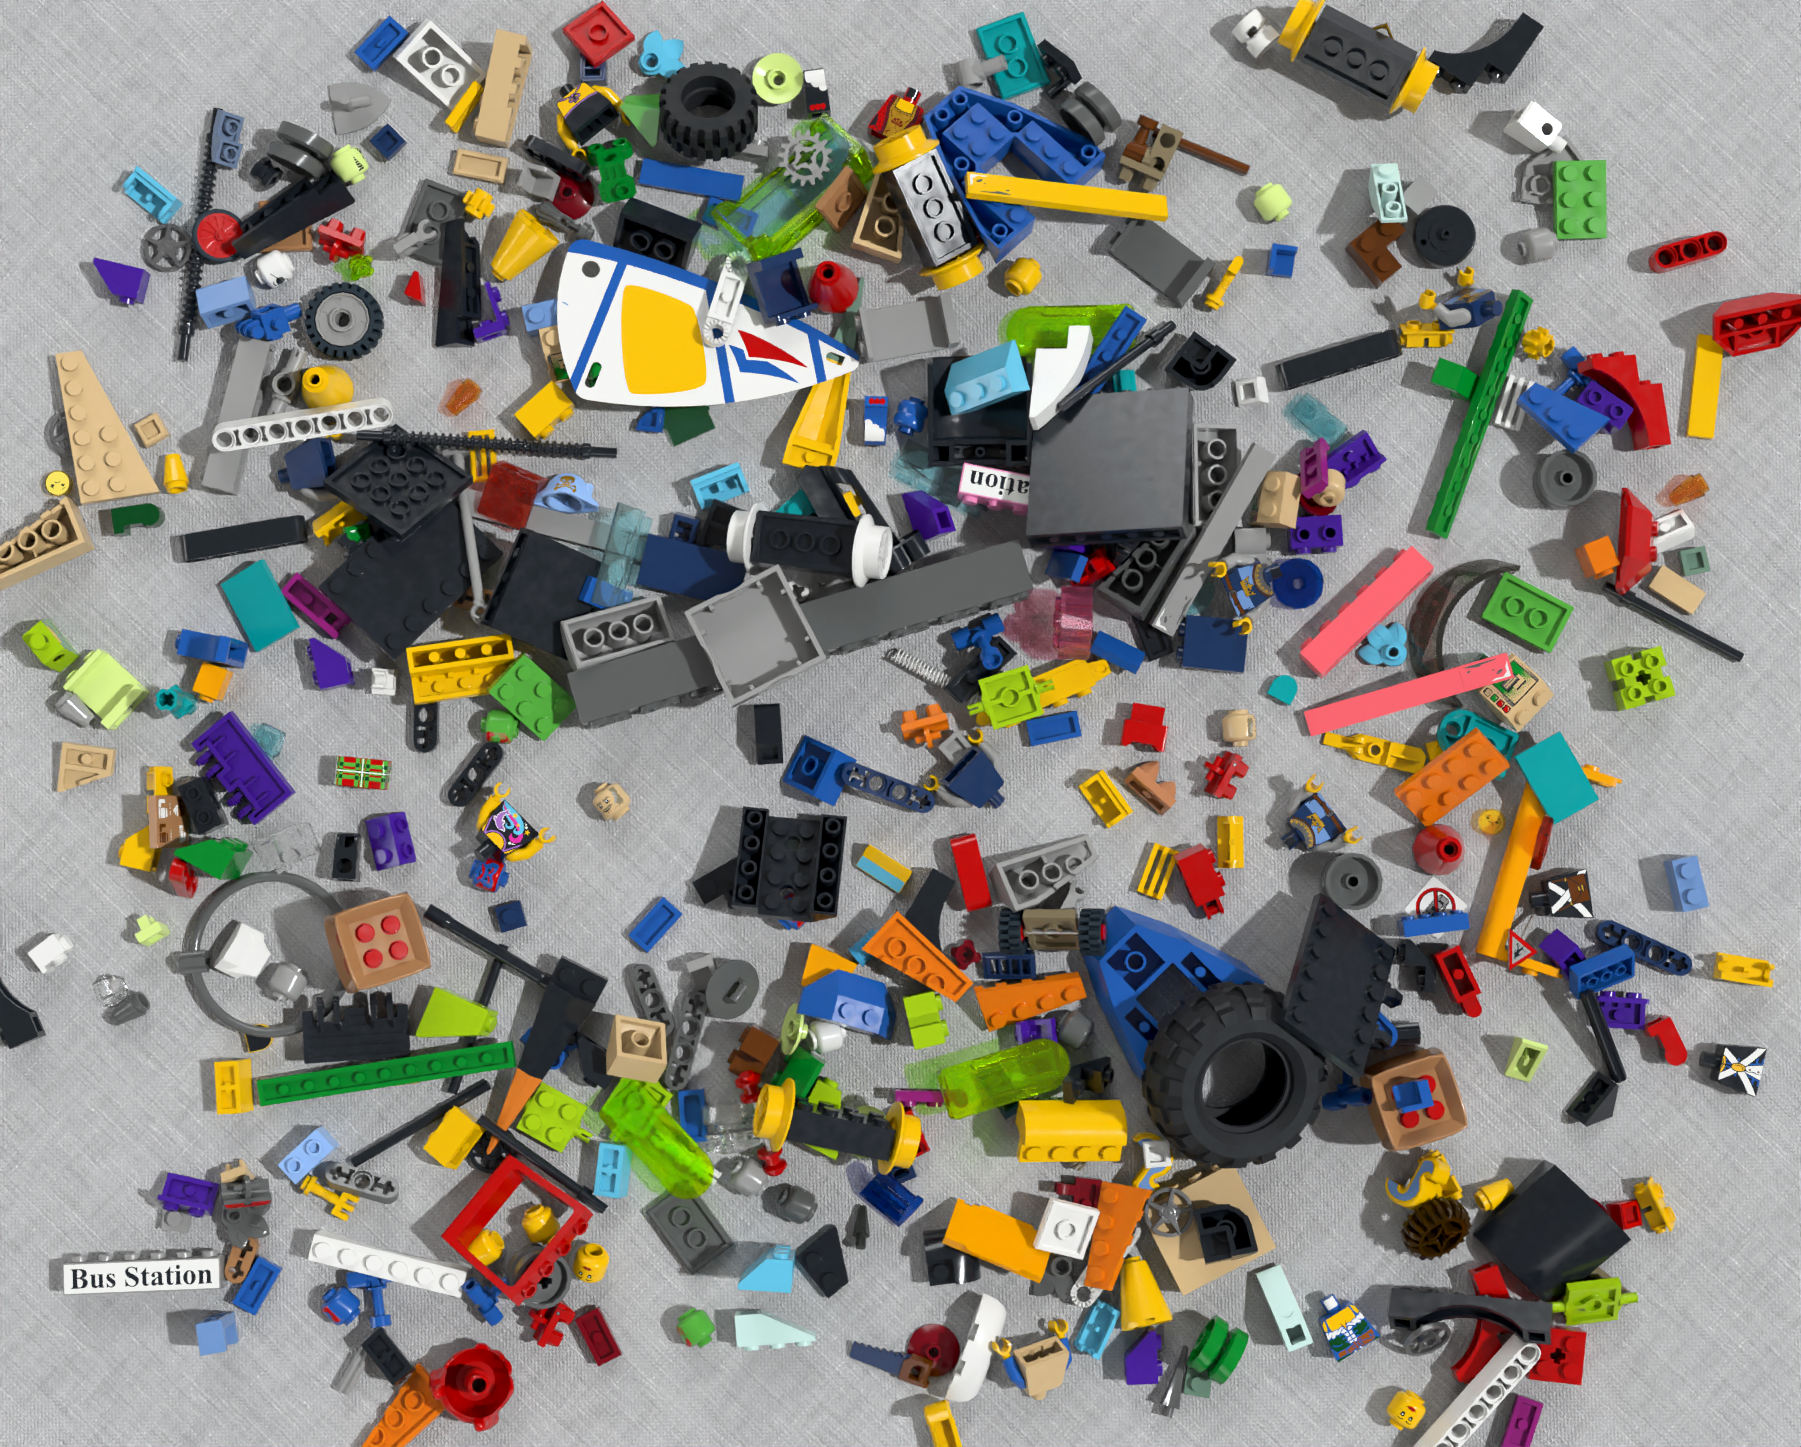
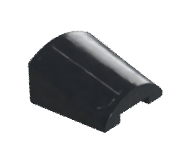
[927,355,1032,467]
[1472,1160,1631,1303]

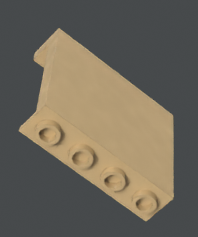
[1142,1164,1276,1296]

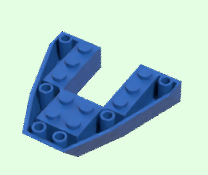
[924,86,1106,264]
[1083,905,1265,1080]

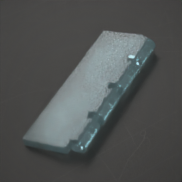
[895,439,989,518]
[591,502,653,608]

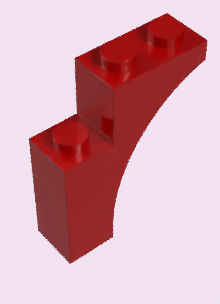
[1577,351,1671,451]
[1451,1261,1511,1384]

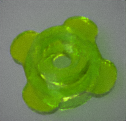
[348,254,375,281]

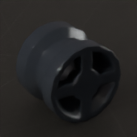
[250,157,283,190]

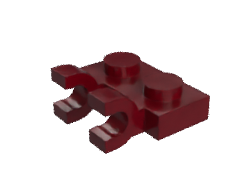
[1054,1176,1102,1231]

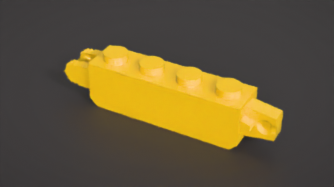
[976,658,1111,729]

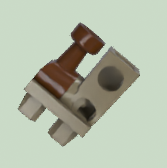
[1118,114,1184,192]

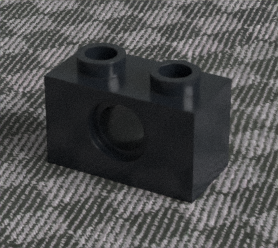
[178,776,229,835]

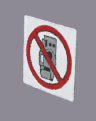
[1404,876,1467,939]

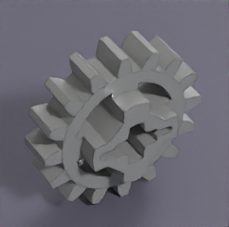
[777,129,833,187]

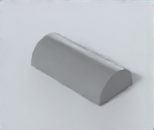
[1190,423,1243,530]
[560,594,676,671]

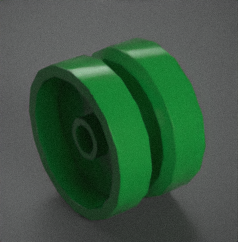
[1187,1315,1249,1385]

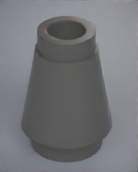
[109,991,150,1026]

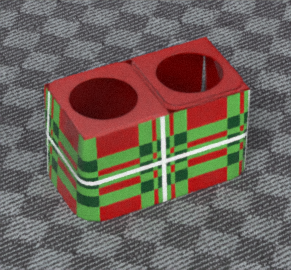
[334,756,392,790]

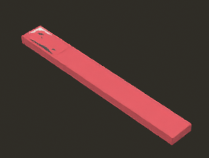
[1304,652,1514,736]

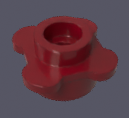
[950,939,981,970]

